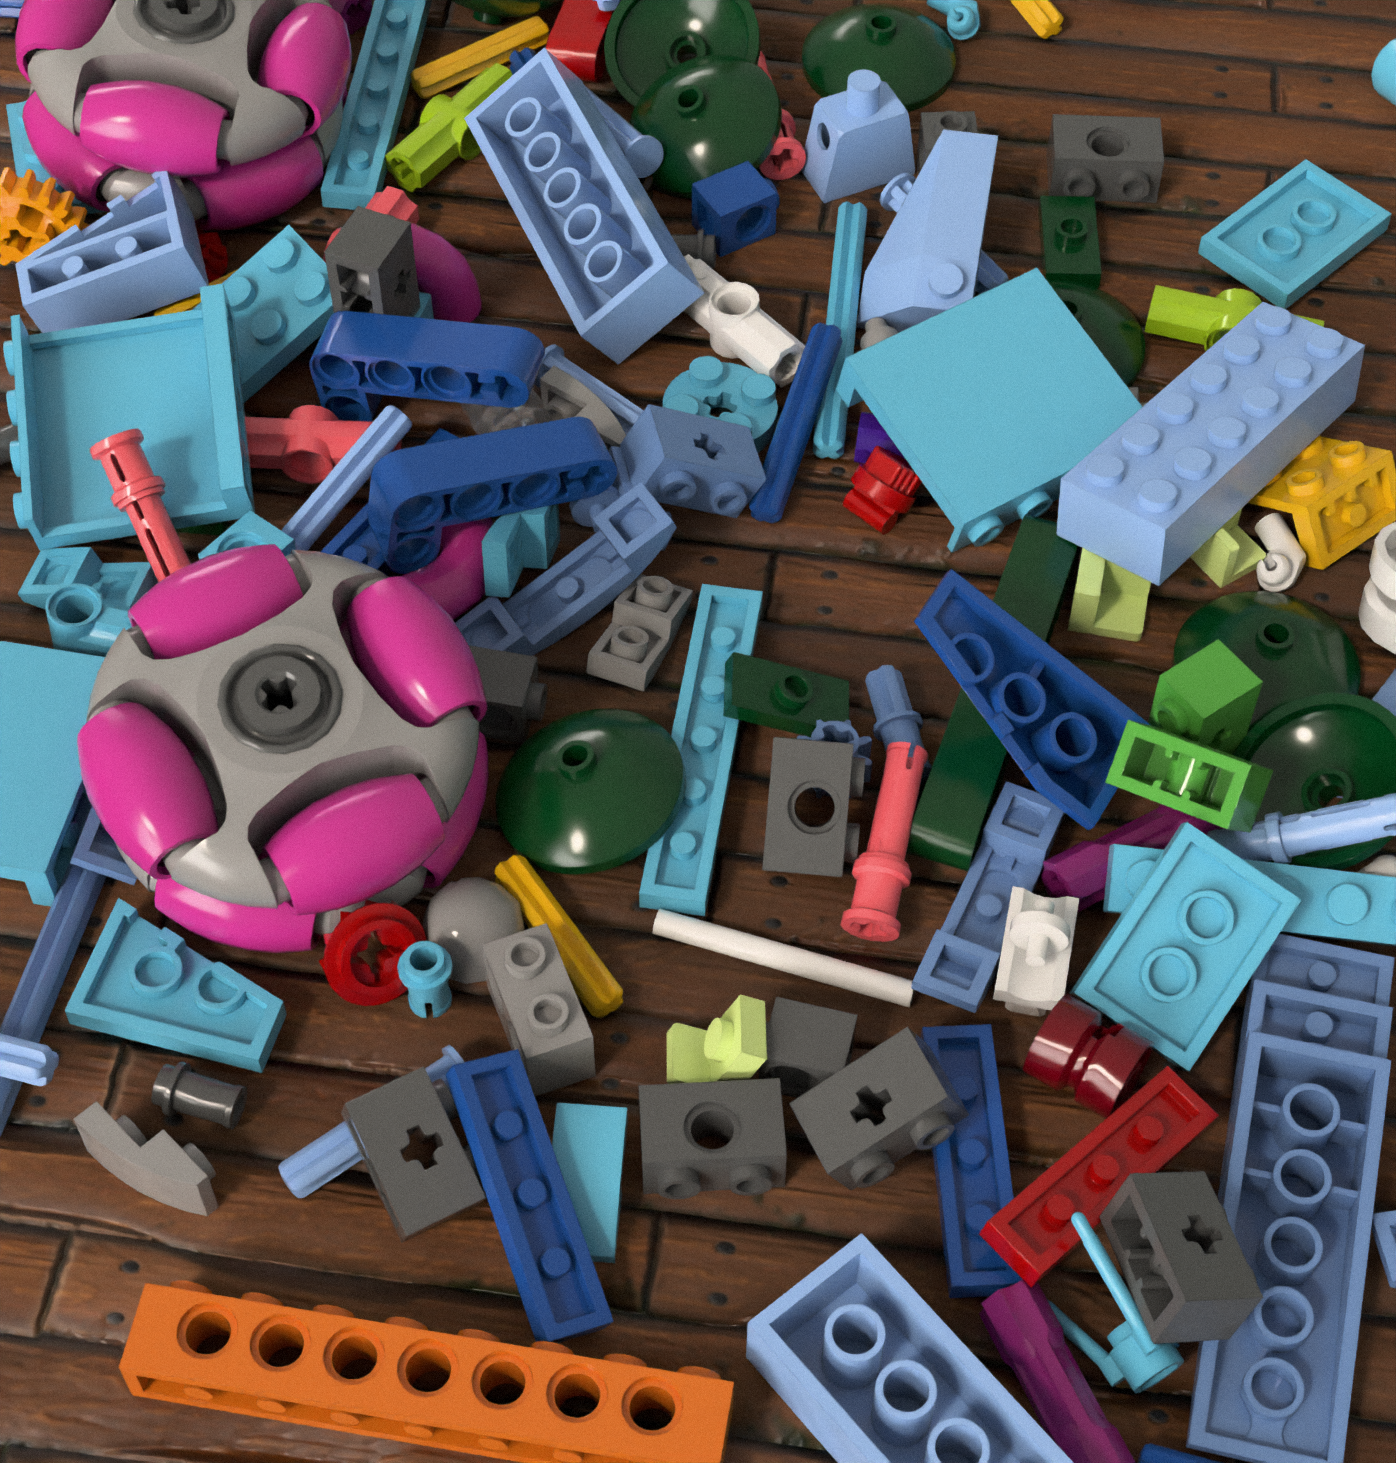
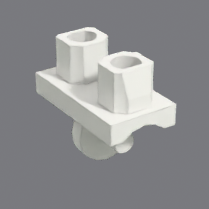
[993,886,1079,1017]

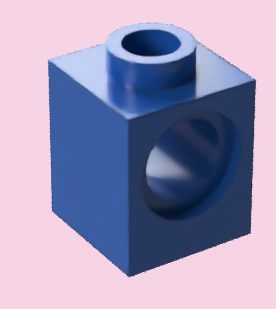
[692,161,780,257]

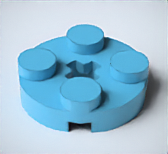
[662,356,778,456]

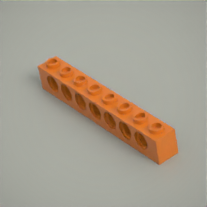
[119,1280,734,1463]

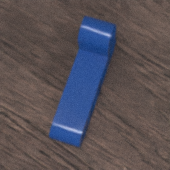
[309,311,545,421]
[367,417,617,574]

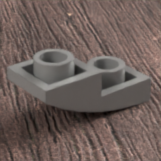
[540,366,626,451]
[586,574,693,691]
[74,1101,219,1216]

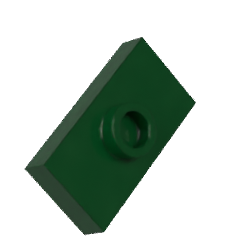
[1038,196,1102,288]
[723,652,849,737]

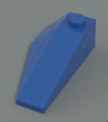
[914,569,1151,830]

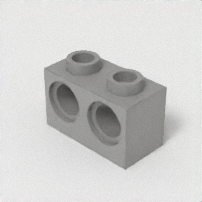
[482,923,596,1096]

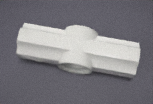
[684,254,805,388]

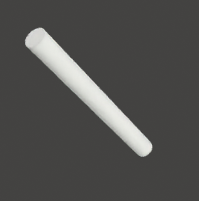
[653,908,915,1008]

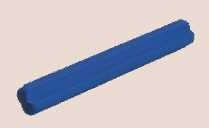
[749,322,843,524]

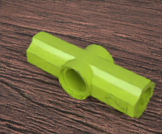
[385,63,513,193]
[1144,285,1325,351]

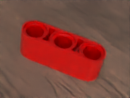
[546,0,614,84]

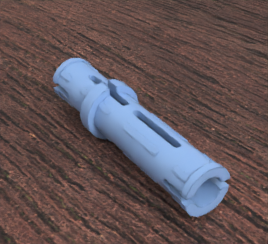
[1207,793,1396,864]

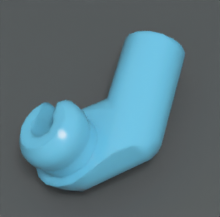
[927,0,981,41]

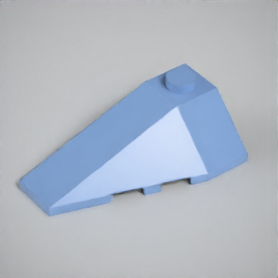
[857,129,998,332]

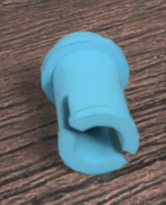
[397,941,453,1018]

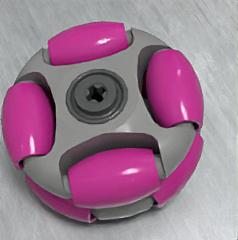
[15,0,352,231]
[77,544,488,953]

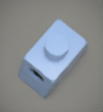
[801,69,915,203]

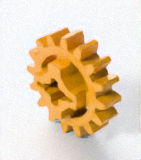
[0,167,89,266]

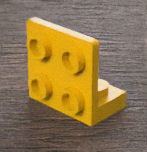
[1248,435,1396,570]

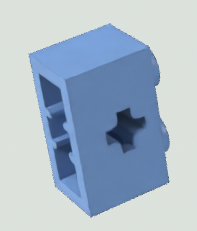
[620,404,767,518]

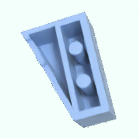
[15,171,209,333]

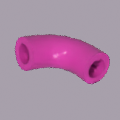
[411,223,482,323]
[402,517,493,620]

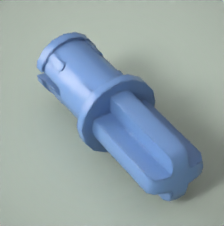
[865,665,932,785]

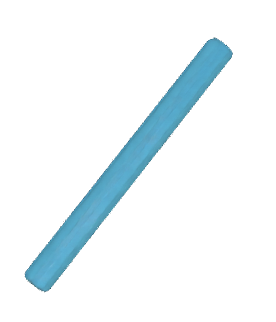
[813,201,868,460]

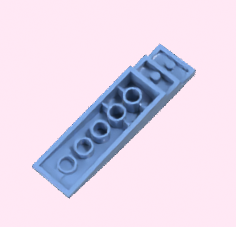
[1186,934,1395,1463]

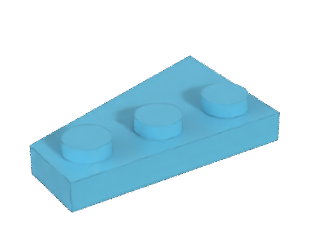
[65,898,287,1073]

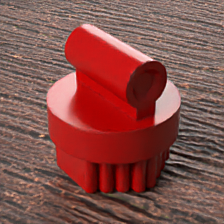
[843,446,922,535]

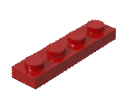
[979,1066,1219,1288]

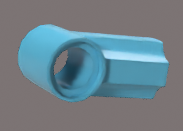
[45,583,132,657]

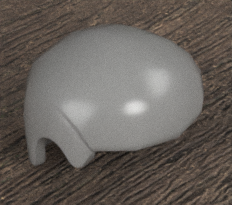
[422,877,525,984]

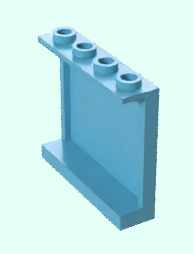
[836,268,1142,553]
[3,284,255,550]
[0,641,105,907]

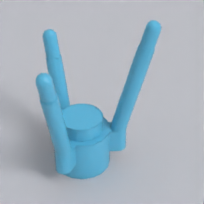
[1047,1212,1184,1394]

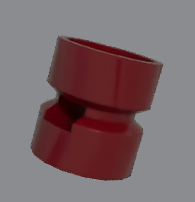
[1023,994,1154,1119]

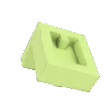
[666,994,767,1084]

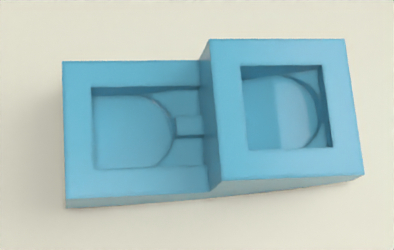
[481,504,560,597]
[18,547,158,609]
[552,1103,628,1263]

